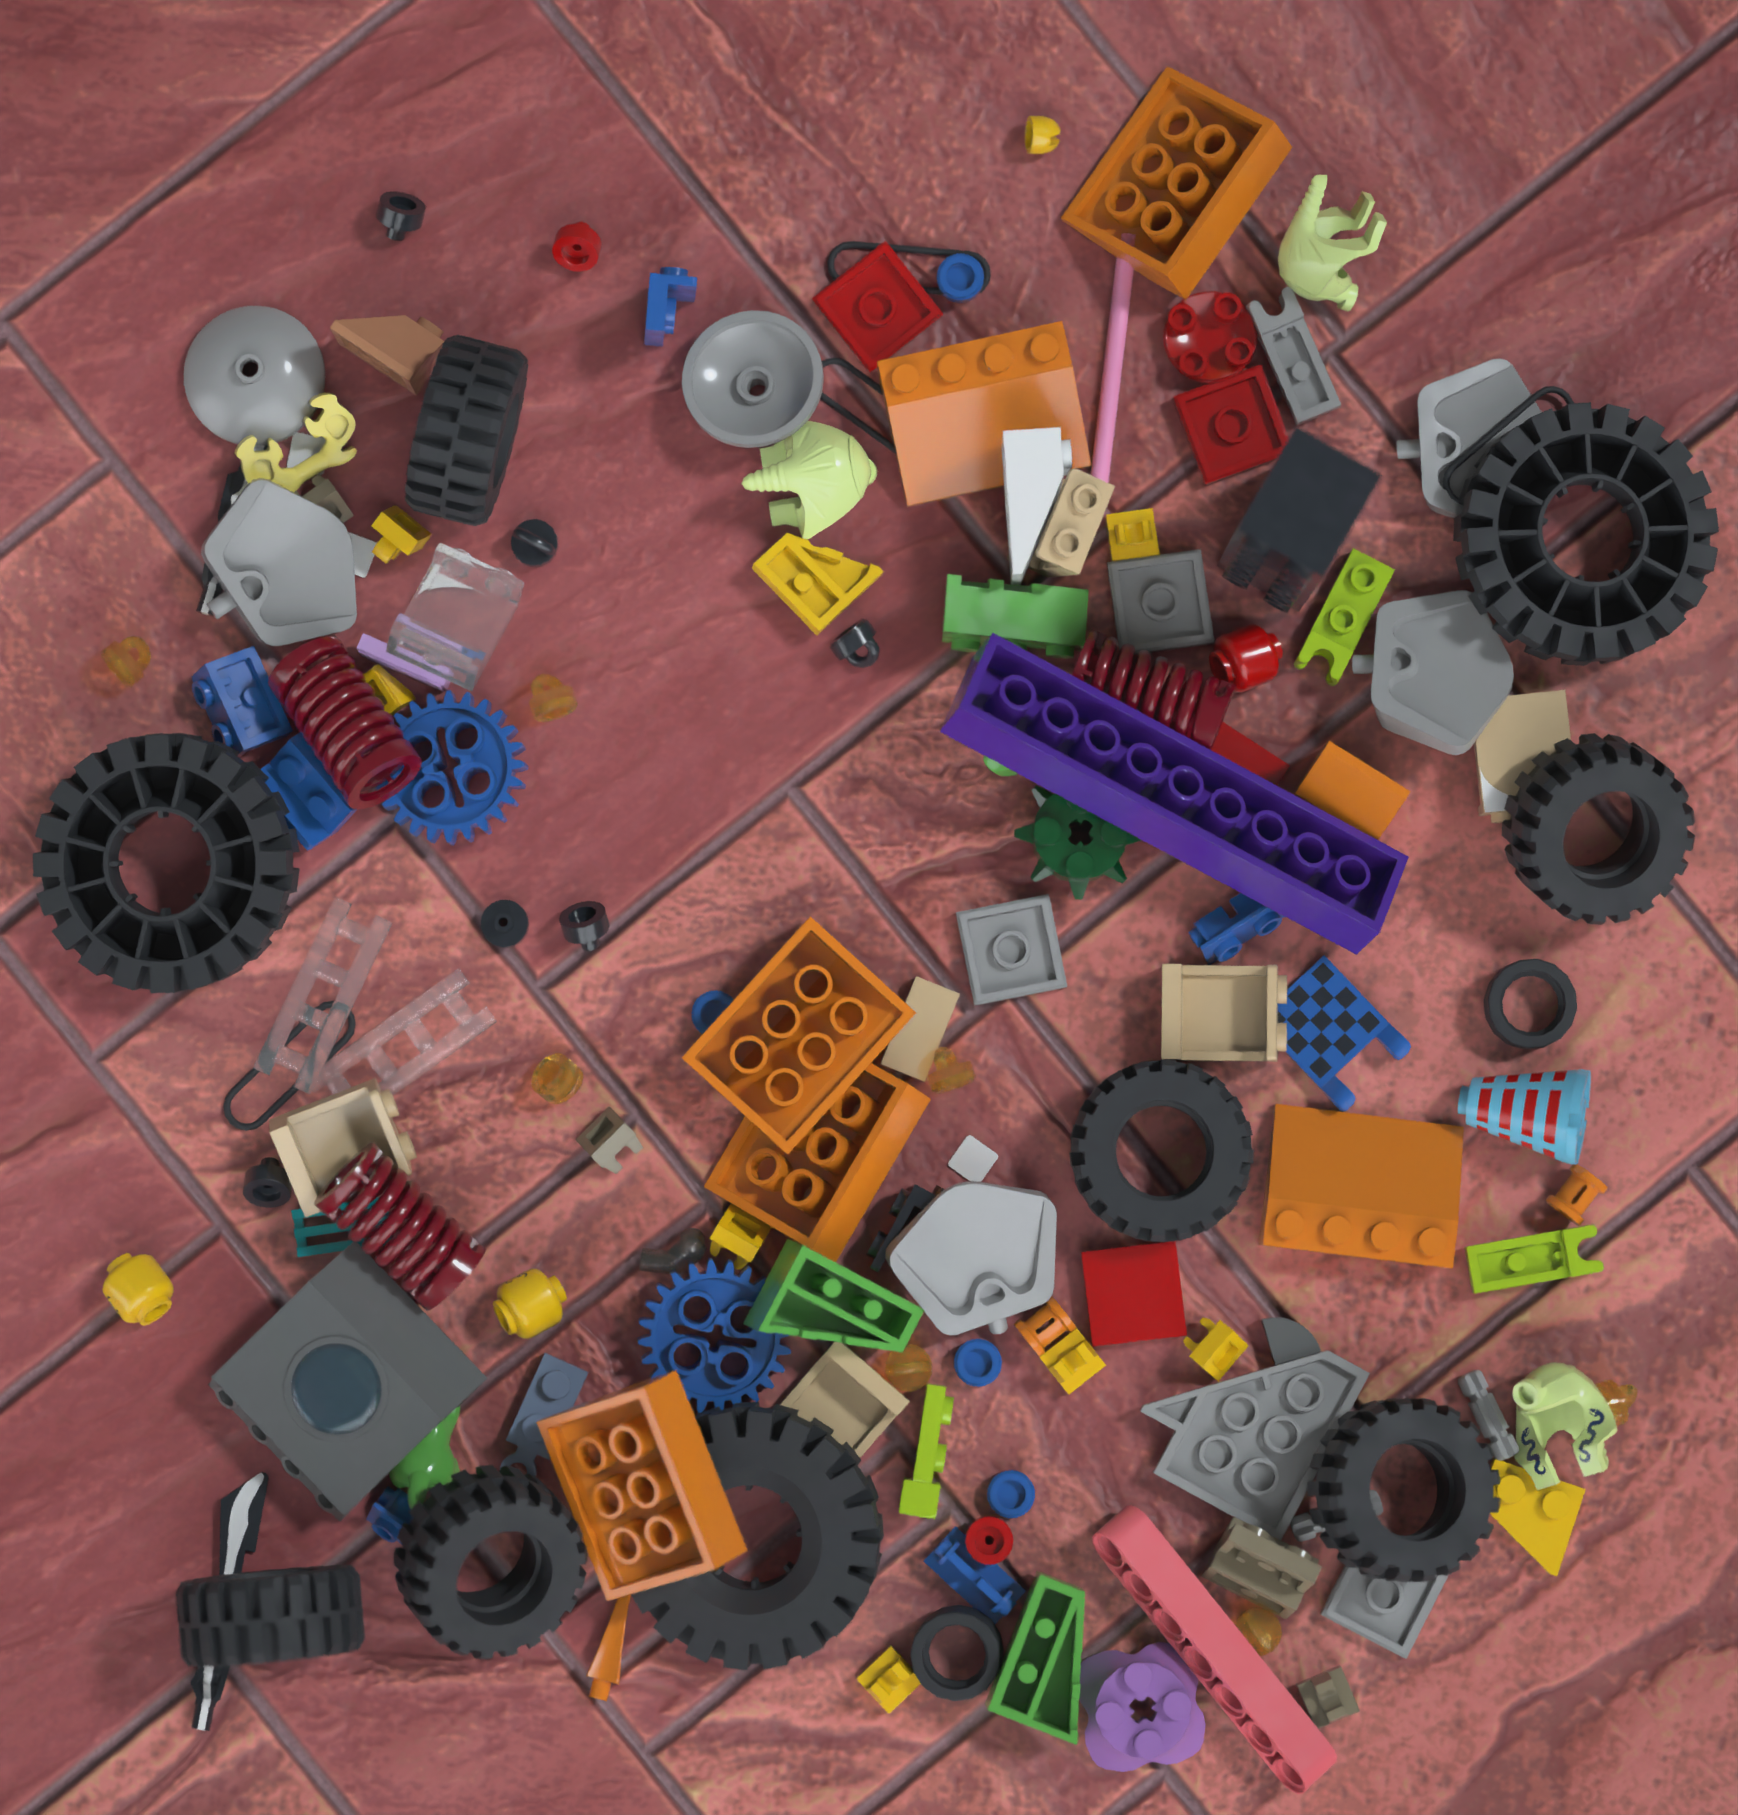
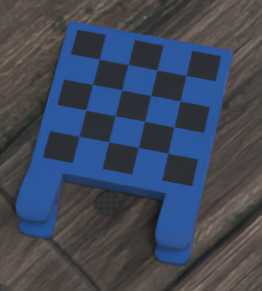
[1278,955,1411,1112]

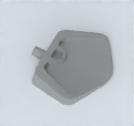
[1397,358,1541,518]
[201,478,357,646]
[1352,590,1514,755]
[886,1181,1057,1336]

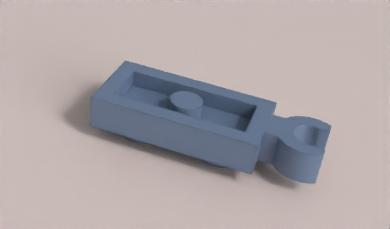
[500,1353,589,1477]

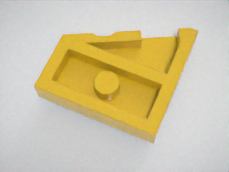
[752,533,884,635]
[1490,1458,1586,1576]

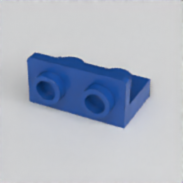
[644,267,697,347]
[192,646,293,758]
[261,732,357,850]

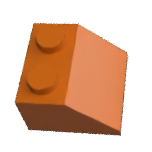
[1293,741,1411,840]

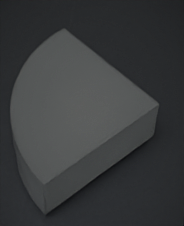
[1261,1317,1321,1365]

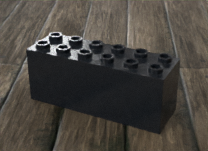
[1217,426,1382,613]

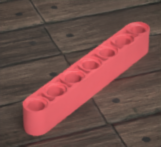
[1092,1505,1337,1794]

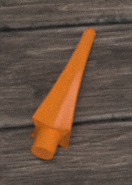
[586,1594,631,1701]

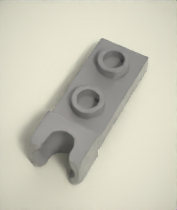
[1246,287,1341,426]

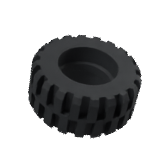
[405,335,528,526]
[1502,733,1695,925]
[1069,1059,1254,1242]
[1307,1398,1501,1582]
[393,1465,588,1659]
[176,1565,365,1667]

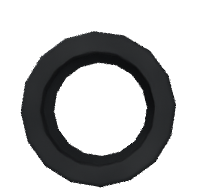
[1484,959,1577,1050]
[910,1605,1004,1701]

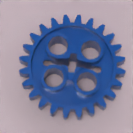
[375,690,528,845]
[637,1258,791,1413]

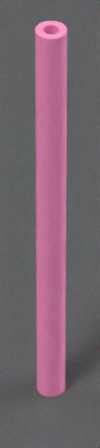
[1090,234,1135,514]

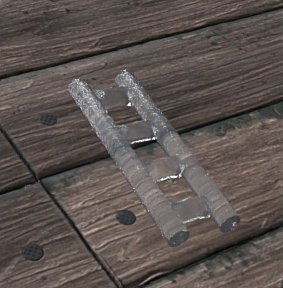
[253,897,393,1094]
[304,968,497,1095]

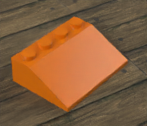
[1061,66,1292,300]
[877,321,1091,507]
[682,916,916,1155]
[704,1063,931,1262]
[1258,1104,1464,1269]
[537,1370,747,1601]

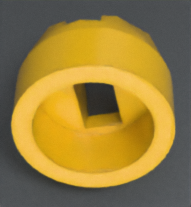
[1025,116,1061,154]

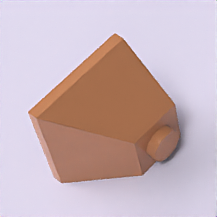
[330,315,444,396]

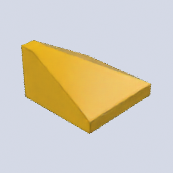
[364,664,416,715]

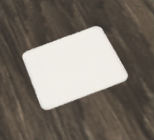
[287,432,325,475]
[348,532,377,578]
[948,1135,998,1182]

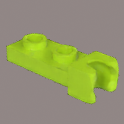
[1294,548,1395,686]
[1464,1224,1604,1294]
[898,1383,954,1519]

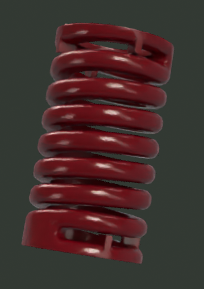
[1072,629,1236,750]
[268,636,422,809]
[314,1142,486,1311]

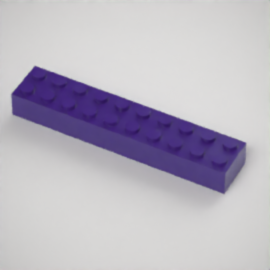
[939,632,1409,955]

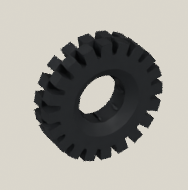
[1453,402,1719,666]
[33,733,300,993]
[631,1402,884,1670]

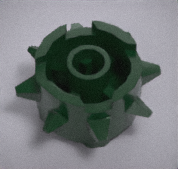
[1014,785,1141,900]

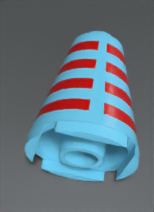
[1458,1069,1591,1165]

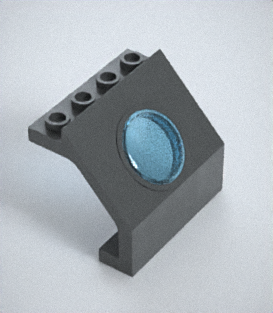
[208,1242,487,1522]

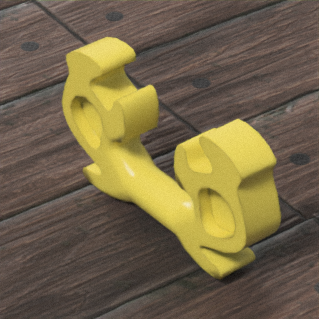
[234,392,357,492]

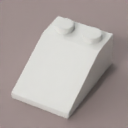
[1001,427,1072,585]

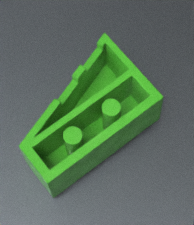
[942,574,1089,658]
[743,1239,924,1352]
[985,1571,1085,1745]

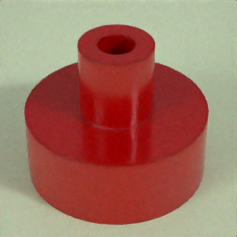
[552,222,602,272]
[965,1516,1013,1565]

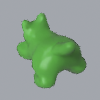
[389,1406,460,1509]

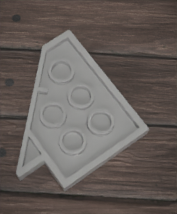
[1140,1350,1370,1540]

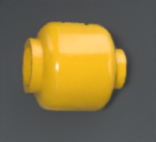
[102,1253,174,1326]
[492,1268,567,1339]

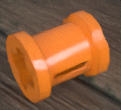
[1545,1164,1608,1226]
[1014,1296,1077,1357]

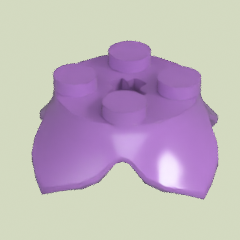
[1079,1642,1206,1772]

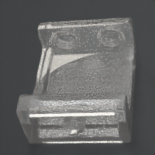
[386,543,524,691]

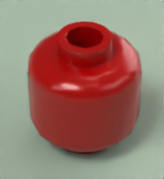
[1209,624,1283,692]

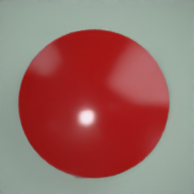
[1163,291,1258,383]

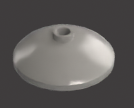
[184,306,326,446]
[682,311,824,448]

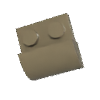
[1201,1517,1322,1620]

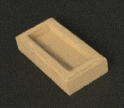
[881,976,960,1082]

